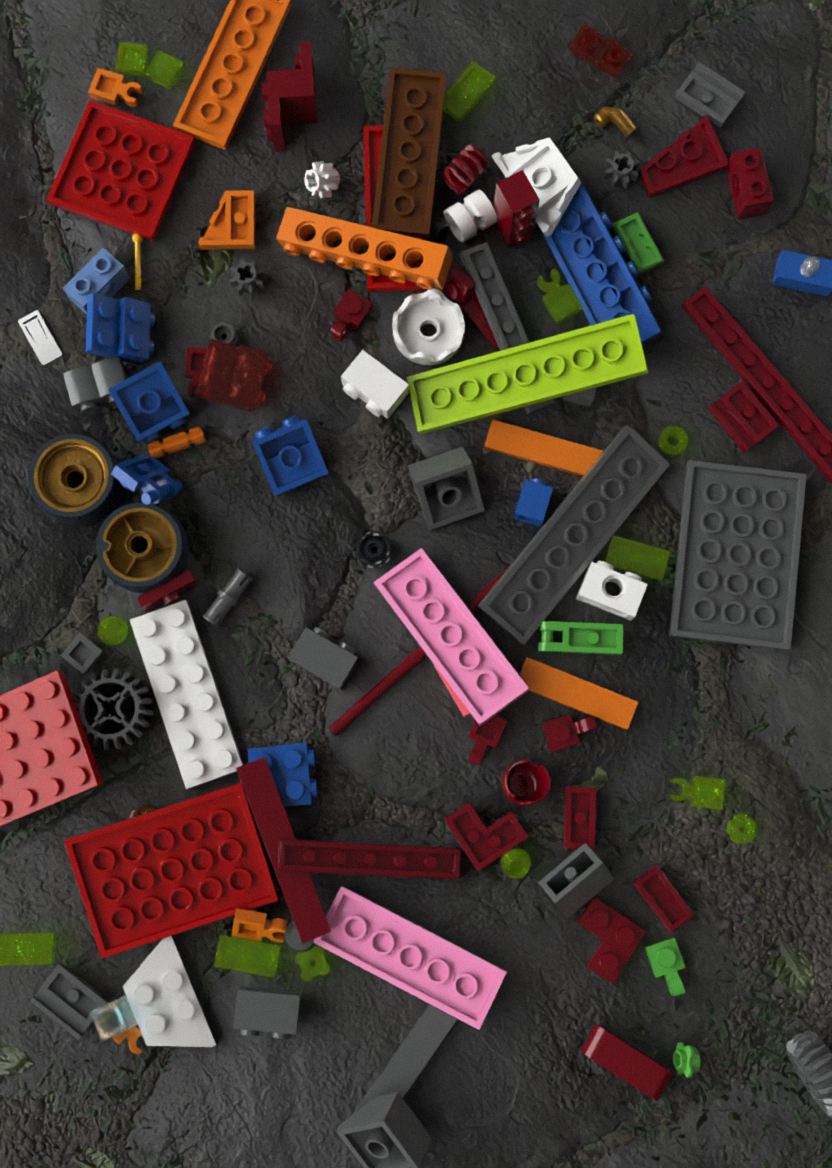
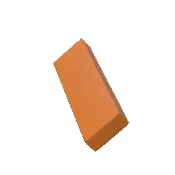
[484,419,603,477]
[519,657,638,730]

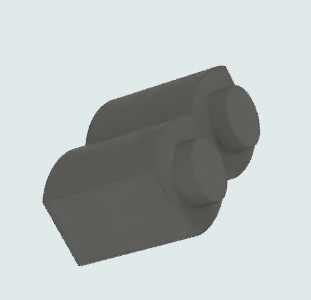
[63,357,128,414]

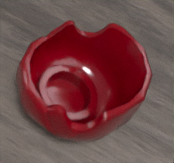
[502,760,552,807]

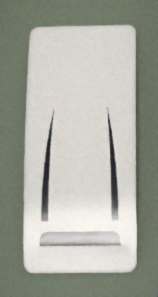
[18,310,62,365]

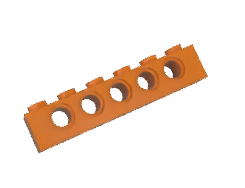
[276,207,453,290]

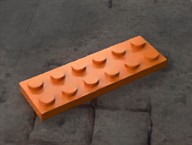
[173,0,292,150]

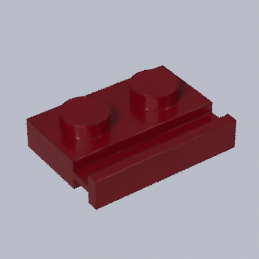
[707,381,779,453]

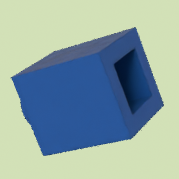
[513,478,553,527]

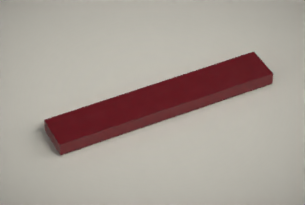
[236,757,331,944]
[276,839,461,879]

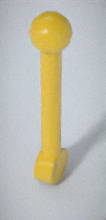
[132,234,143,290]

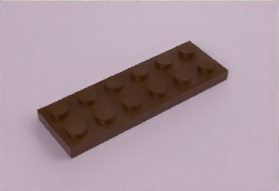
[372,67,447,239]

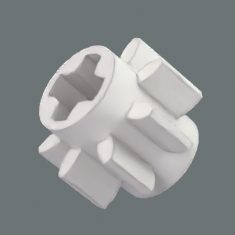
[304,161,340,198]

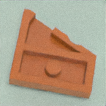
[199,190,255,250]

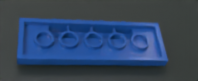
[538,183,663,345]

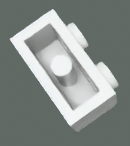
[341,350,409,419]

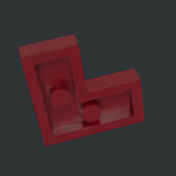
[444,803,528,871]
[577,897,646,984]

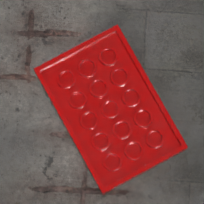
[64,782,279,959]

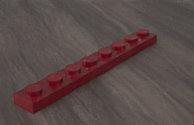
[681,286,832,483]

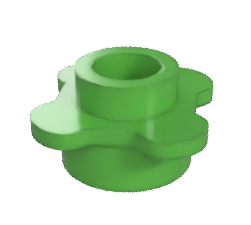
[673,1042,700,1078]

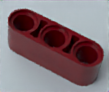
[580,1023,674,1101]

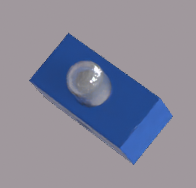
[772,250,832,296]

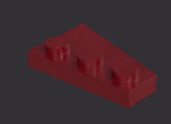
[638,115,729,199]

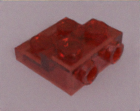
[195,339,272,413]

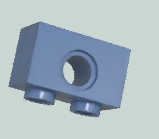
[63,248,131,315]

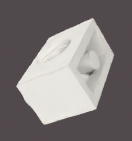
[576,561,648,621]

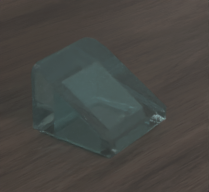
[90,995,137,1041]

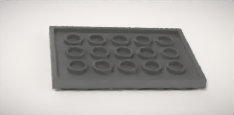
[669,460,807,651]

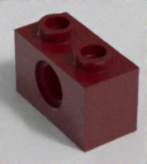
[726,147,774,220]

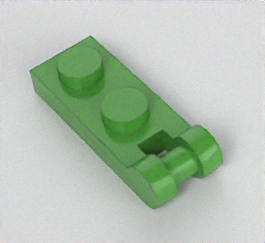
[538,621,623,655]

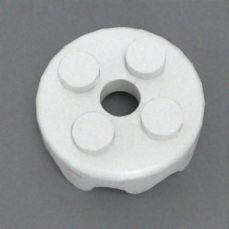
[392,289,465,366]

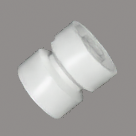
[444,189,497,243]

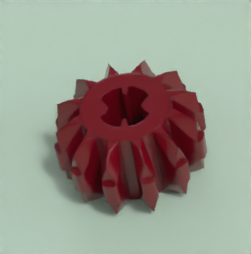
[442,144,490,194]

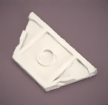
[492,138,582,238]
[122,936,216,1047]

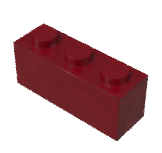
[493,170,540,248]

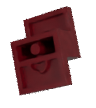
[262,42,318,152]

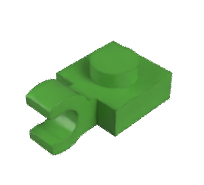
[644,937,686,996]

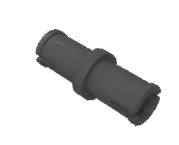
[203,568,253,627]

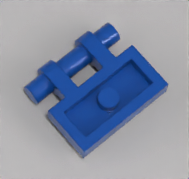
[111,453,182,505]

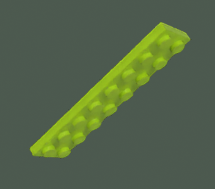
[407,314,649,434]

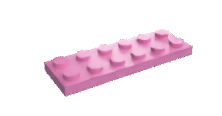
[374,548,529,726]
[313,886,507,1030]

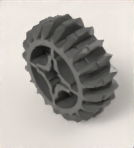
[74,668,154,750]
[786,1030,832,1118]

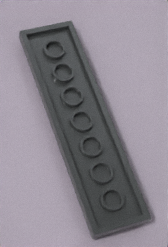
[478,425,670,645]

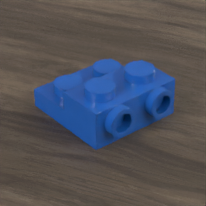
[85,293,155,364]
[108,361,190,443]
[251,415,329,496]
[247,743,318,807]

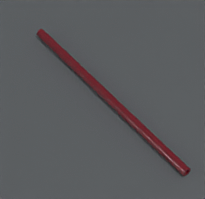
[328,566,510,736]

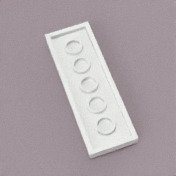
[130,600,243,789]

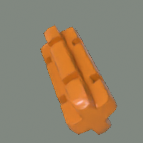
[148,426,206,459]

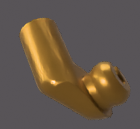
[594,106,637,137]

